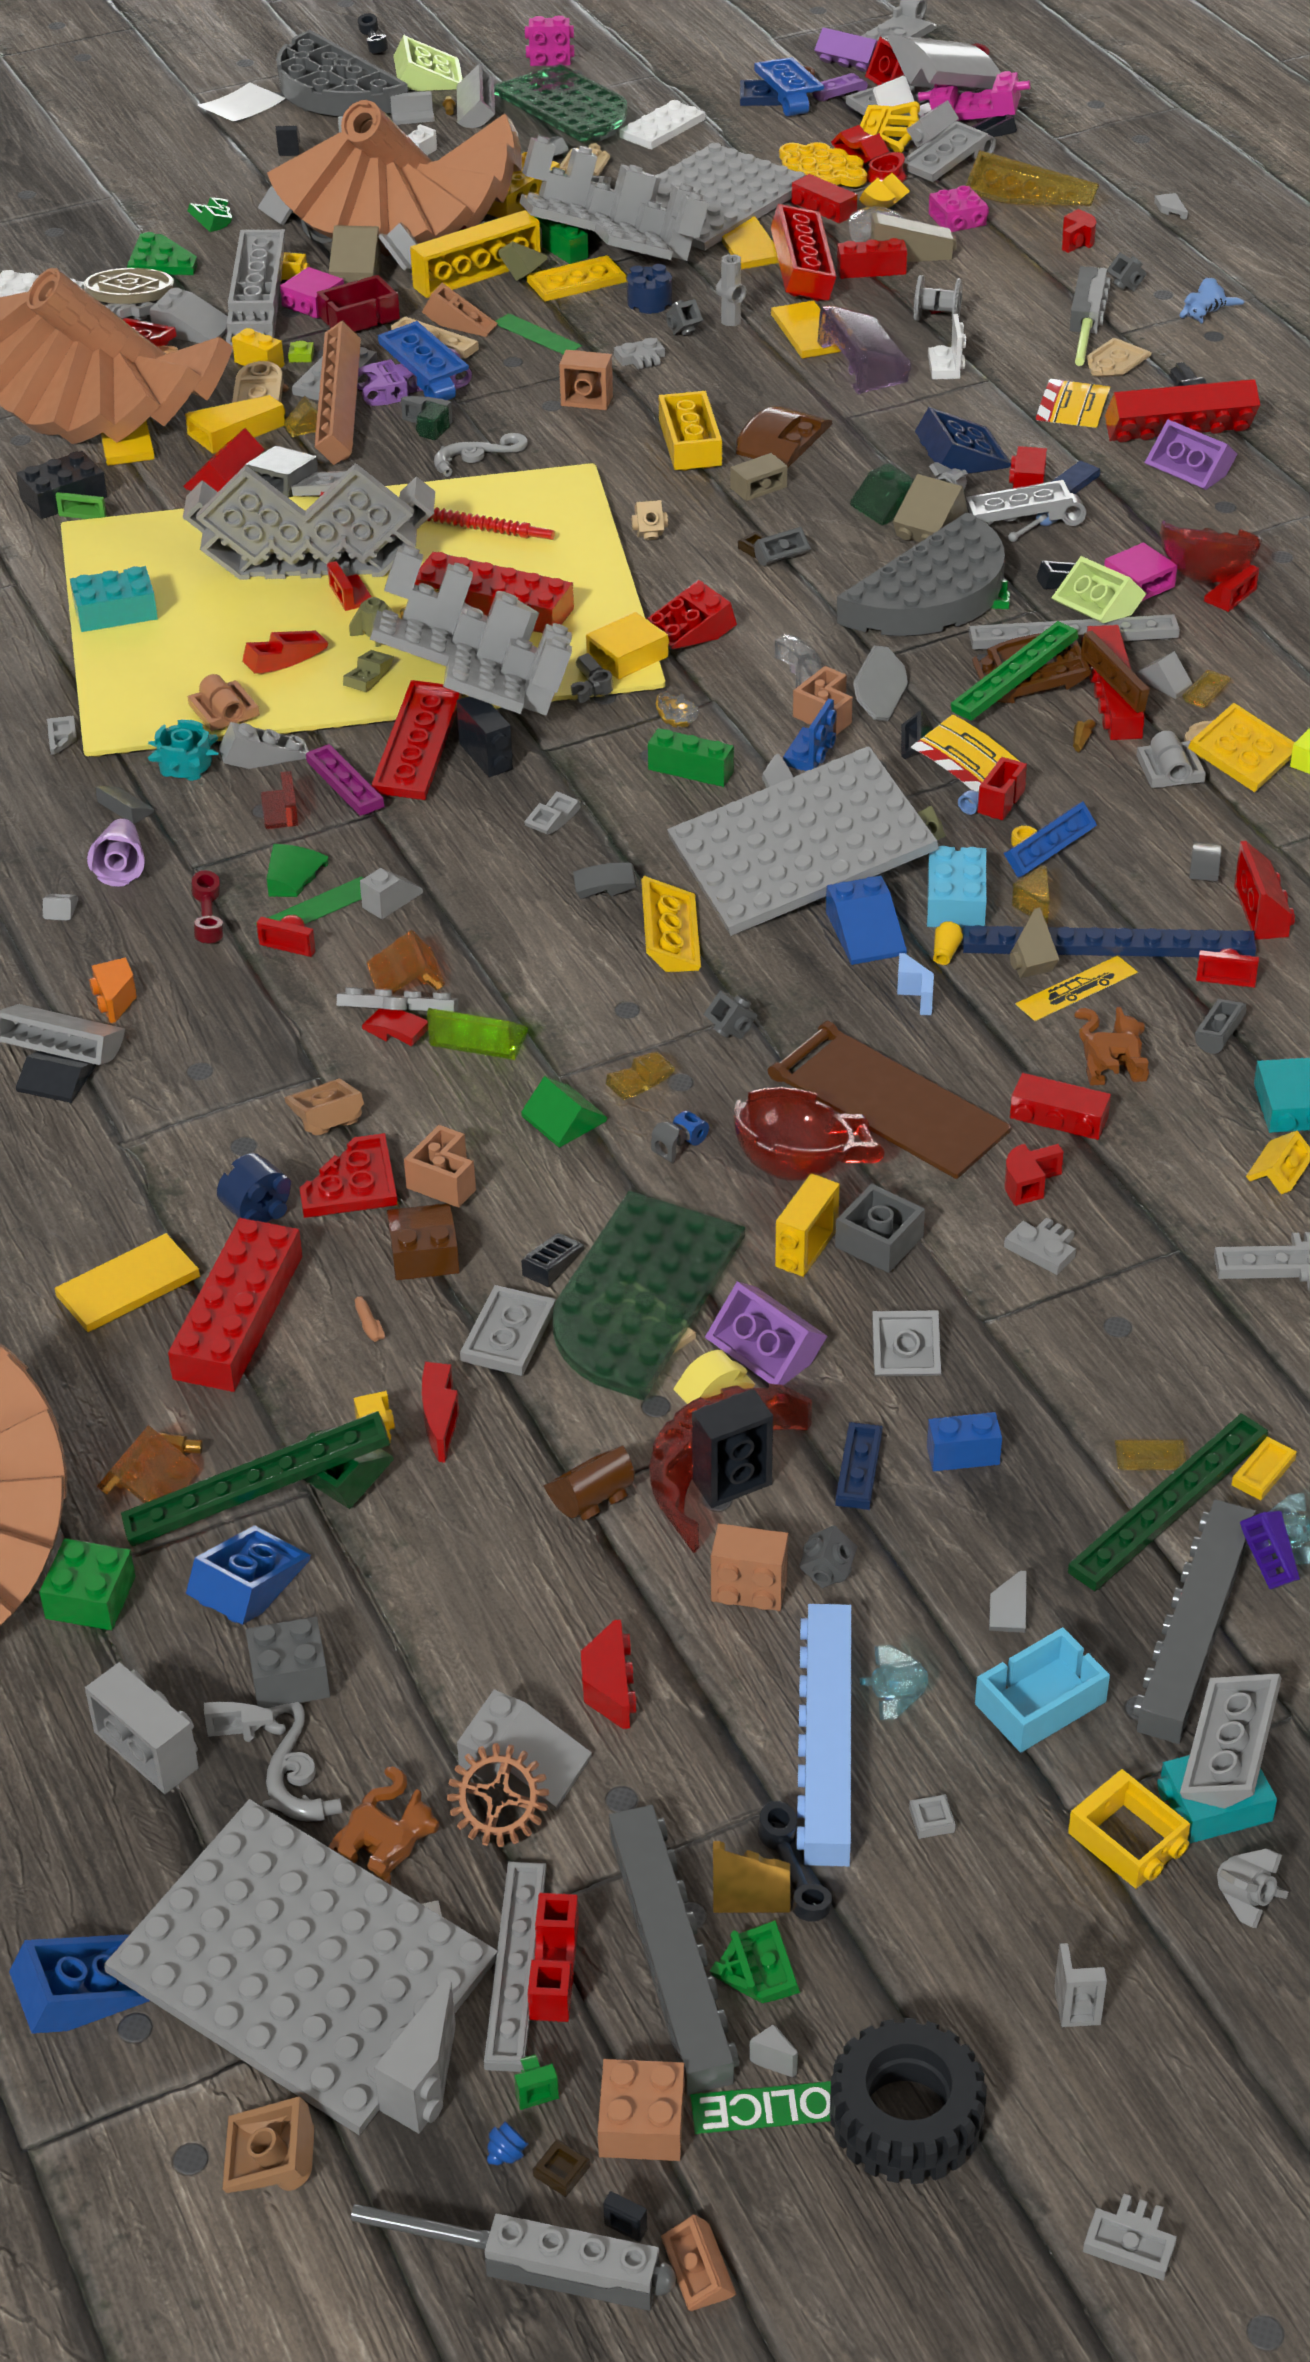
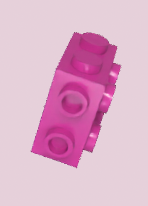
[525,16,574,66]
[929,186,989,232]
[280,267,344,318]
[1104,542,1177,602]

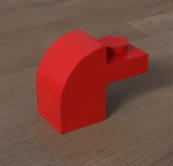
[1062,209,1096,253]
[1004,1143,1064,1206]

